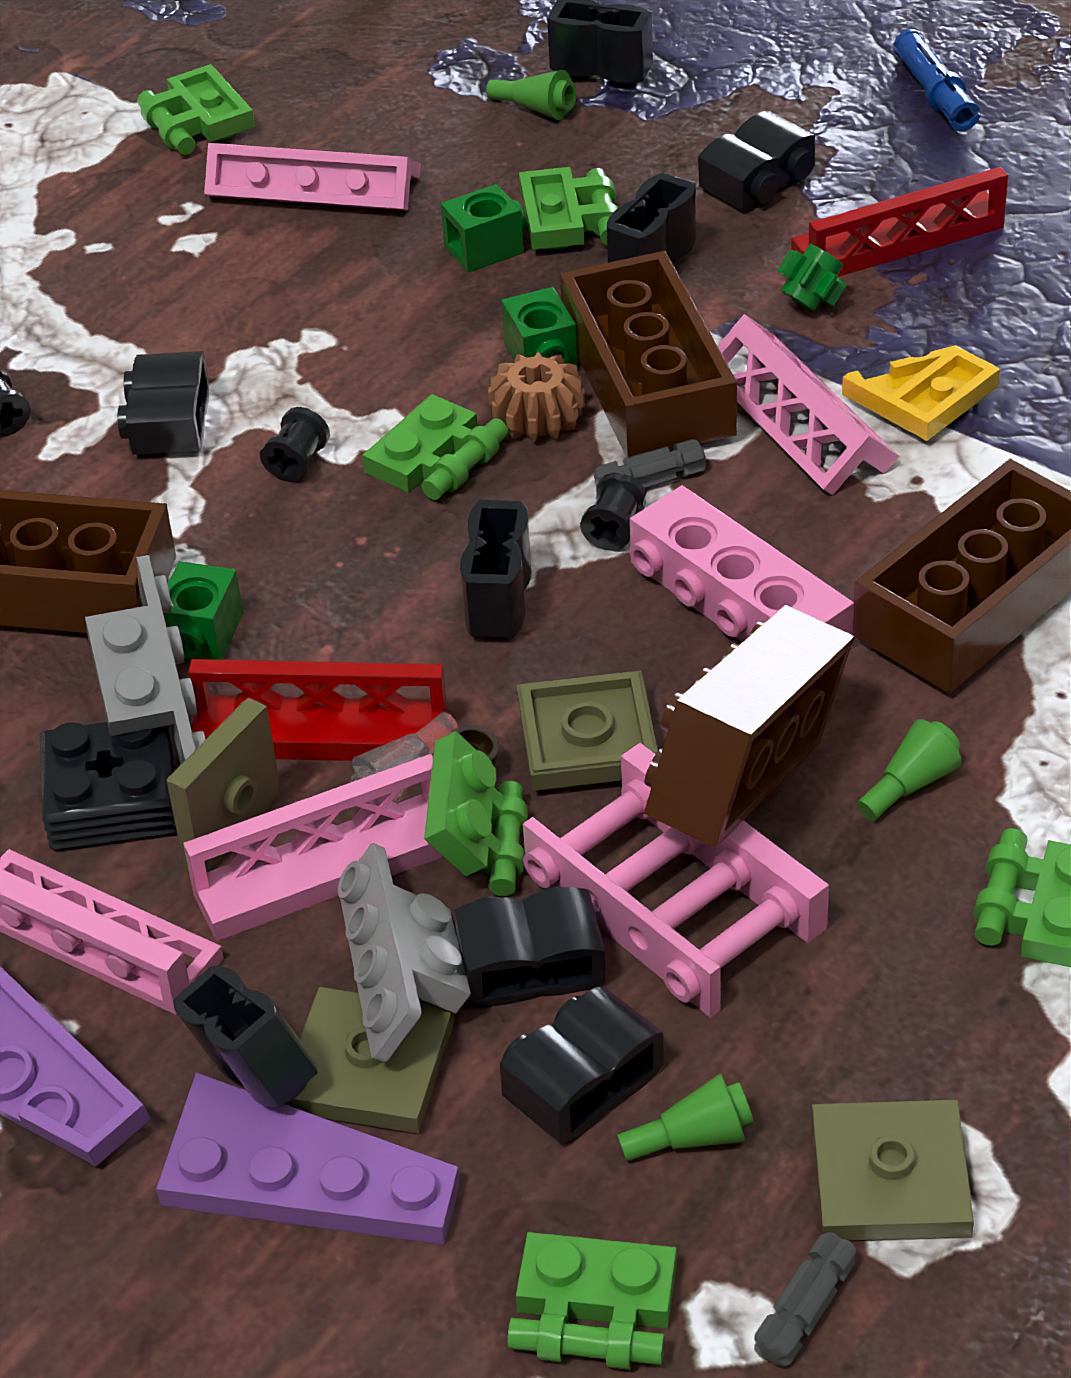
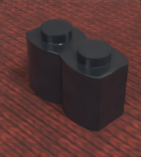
[547,0,653,86]
[698,111,815,212]
[607,172,696,263]
[117,351,209,455]
[460,500,532,637]
[454,887,605,1006]
[173,966,318,1107]
[500,986,664,1144]

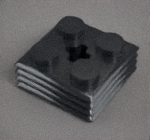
[40,722,177,850]

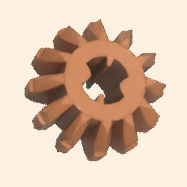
[488,351,585,443]

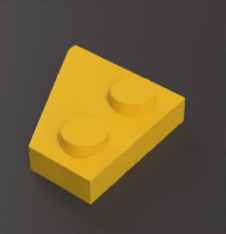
[842,345,1000,441]

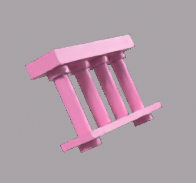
[523,743,829,1018]

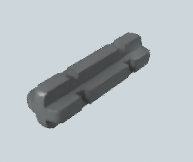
[594,439,706,489]
[754,1232,856,1367]

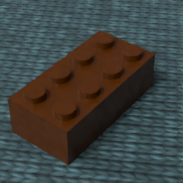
[560,251,737,458]
[853,458,1071,694]
[0,490,176,633]
[644,605,855,848]

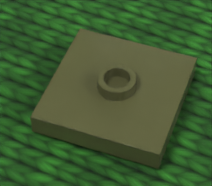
[517,670,658,791]
[167,698,281,872]
[284,987,454,1134]
[812,1100,974,1240]

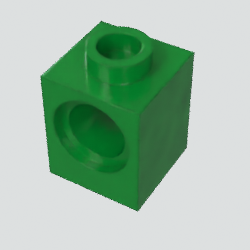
[441,184,527,273]
[501,287,578,368]
[163,561,244,660]

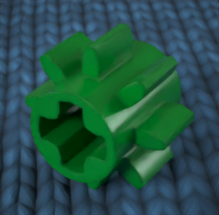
[777,244,848,312]

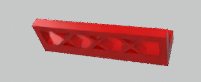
[791,167,1008,277]
[188,659,448,762]

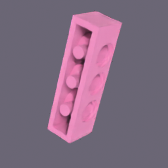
[630,485,854,648]

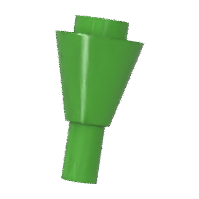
[486,70,577,120]
[856,719,962,821]
[617,1073,754,1162]

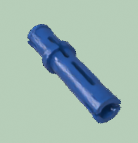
[894,29,980,131]

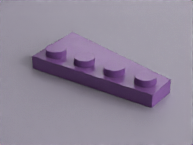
[0,967,151,1166]
[156,1073,460,1245]

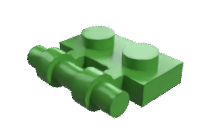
[137,64,255,155]
[519,167,618,250]
[362,394,509,500]
[424,731,528,896]
[973,828,1071,967]
[508,1232,677,1370]

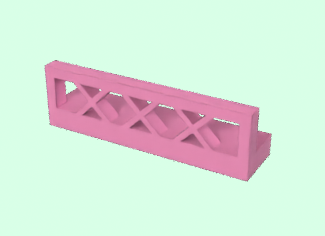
[204,143,421,211]
[718,314,899,495]
[183,754,443,941]
[0,849,224,1015]

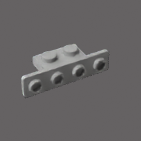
[85,555,206,765]
[337,843,471,1062]

